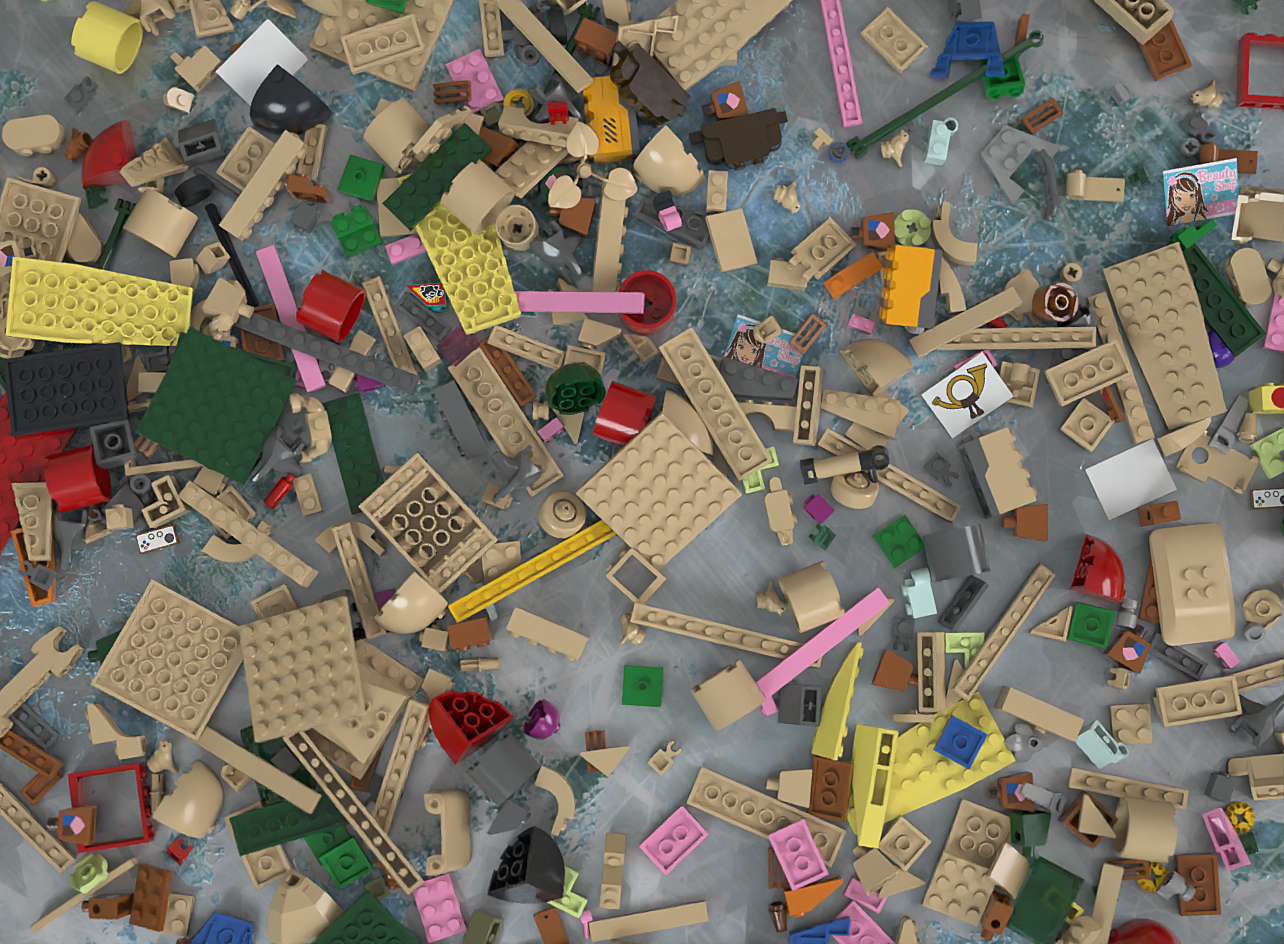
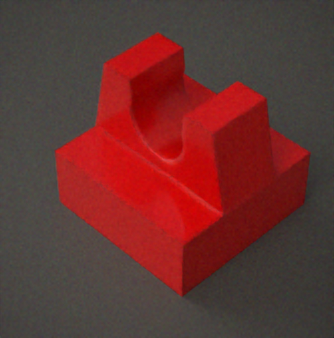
[548,101,569,125]
[166,838,193,866]

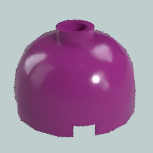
[523,699,561,739]

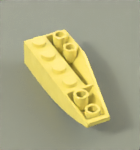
[810,642,864,761]
[851,724,899,848]

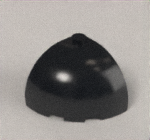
[250,64,333,135]
[487,826,565,904]

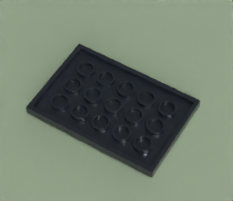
[3,342,130,437]

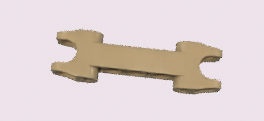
[0,626,84,738]

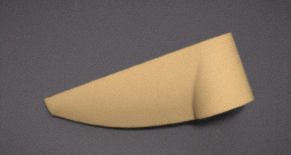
[1157,417,1211,456]

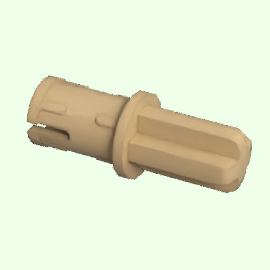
[460,657,499,672]
[149,774,165,814]

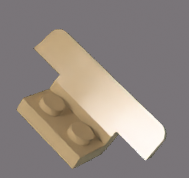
[1228,754,1284,801]

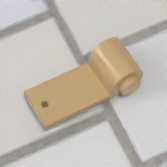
[1065,170,1125,202]

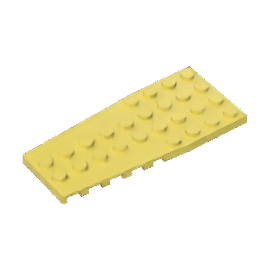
[398,173,521,335]
[5,257,194,346]
[847,691,1016,835]

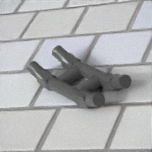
[1033,149,1060,221]

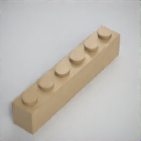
[219,130,308,241]
[590,181,629,292]

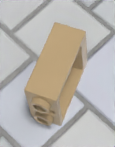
[606,547,666,604]

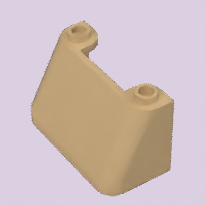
[1231,186,1284,244]
[424,788,471,876]

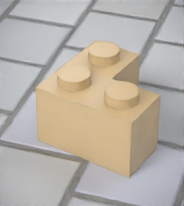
[142,475,191,528]

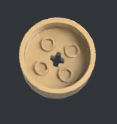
[364,99,431,174]
[441,159,515,235]
[123,188,198,258]
[778,561,845,633]
[690,659,766,731]
[1112,797,1178,863]

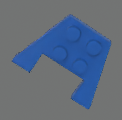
[930,21,1005,78]
[189,911,253,944]
[789,916,850,944]

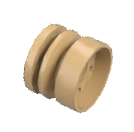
[495,205,539,251]

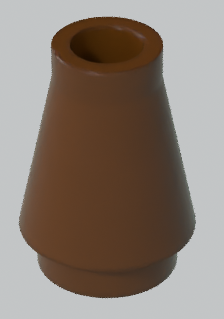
[768,901,788,933]

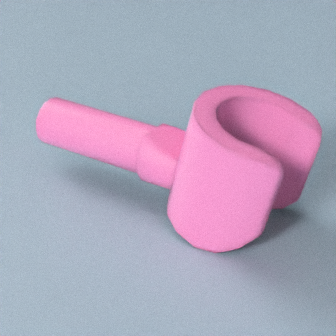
[581,909,593,939]

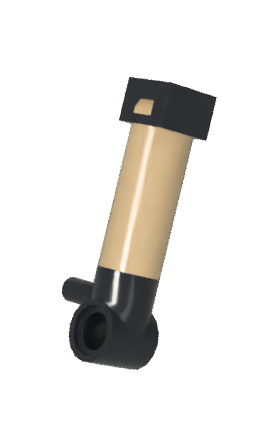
[800,445,889,485]

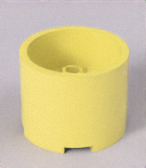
[71,1,143,74]

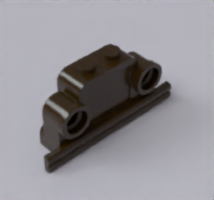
[610,41,691,126]
[689,108,788,171]

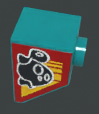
[406,283,448,312]

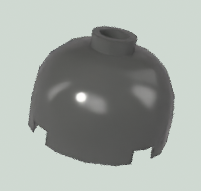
[1057,302,1097,327]

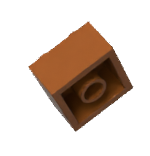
[574,18,617,66]
[447,617,494,652]
[1058,791,1119,849]

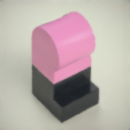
[653,190,682,231]

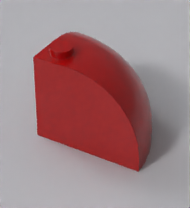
[81,120,138,191]
[1070,534,1126,604]
[429,691,513,765]
[1107,918,1182,944]

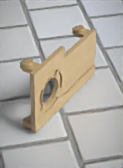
[1175,430,1260,494]

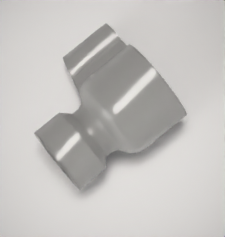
[1113,599,1138,630]
[1155,870,1196,902]

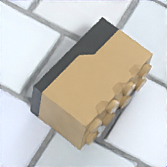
[957,427,1037,519]

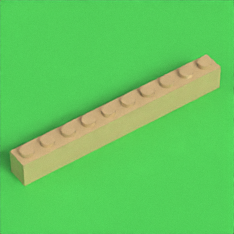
[283,731,424,895]

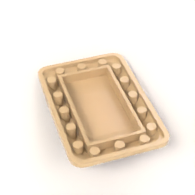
[1149,523,1236,646]

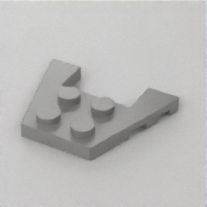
[980,125,1061,205]

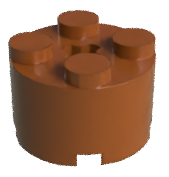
[1032,283,1078,324]

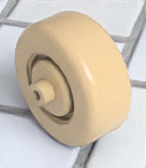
[830,471,879,509]
[538,490,587,538]

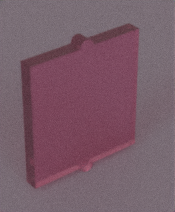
[436,324,480,367]

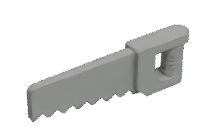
[1207,395,1250,455]
[1019,782,1070,816]

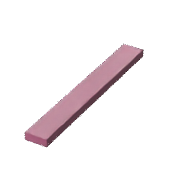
[820,0,862,128]
[256,245,326,393]
[514,291,645,313]
[755,587,890,699]

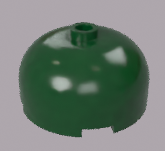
[546,363,606,415]

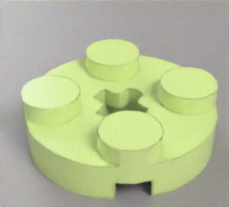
[894,209,931,247]
[69,854,108,894]

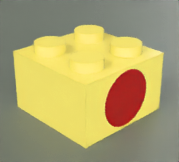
[1249,383,1284,414]

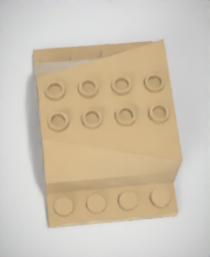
[358,453,498,594]
[303,639,424,780]

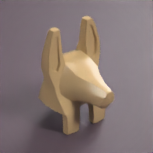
[123,0,176,36]

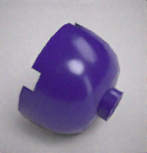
[1207,330,1235,368]

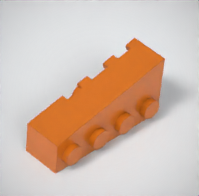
[11,528,56,608]

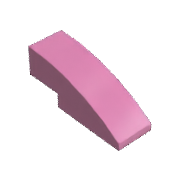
[1202,808,1251,871]

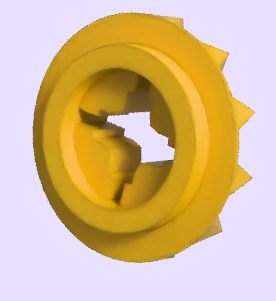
[503,89,534,118]
[1224,802,1256,834]
[1136,861,1168,893]

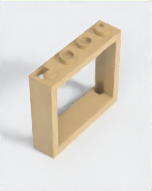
[124,399,204,477]

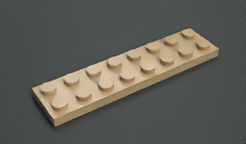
[659,327,772,481]
[448,347,564,497]
[686,767,847,867]

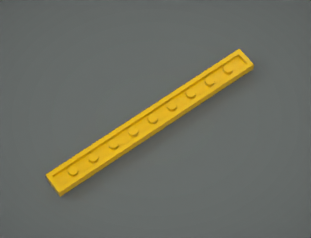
[448,520,617,624]

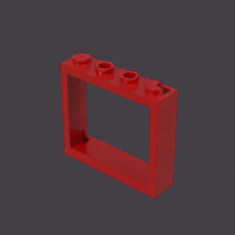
[1236,32,1284,110]
[67,762,155,854]

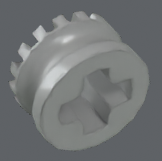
[1180,138,1200,157]

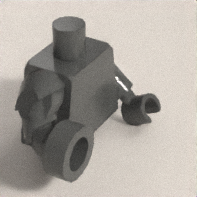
[502,0,550,66]
[87,474,154,530]

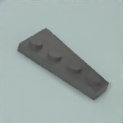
[634,198,714,250]

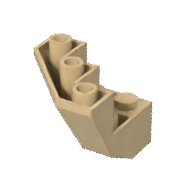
[267,869,344,944]

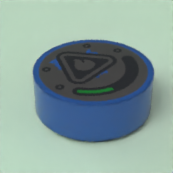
[829,142,849,162]

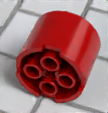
[296,269,366,343]
[619,270,676,336]
[592,381,657,447]
[44,444,112,513]

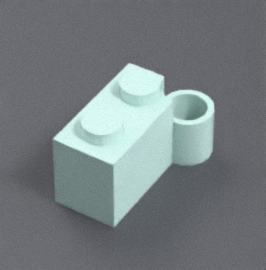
[923,118,959,166]
[901,567,937,618]
[1075,719,1129,769]

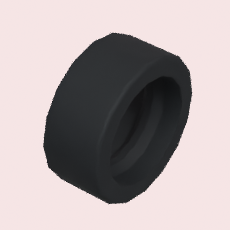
[548,8,568,46]
[174,174,214,207]

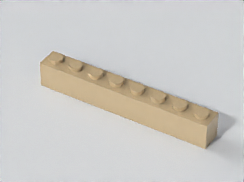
[178,481,318,588]

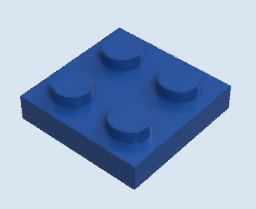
[933,715,988,769]

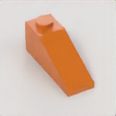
[824,252,884,300]
[783,876,843,918]

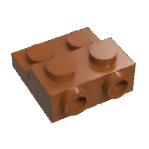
[285,173,333,204]

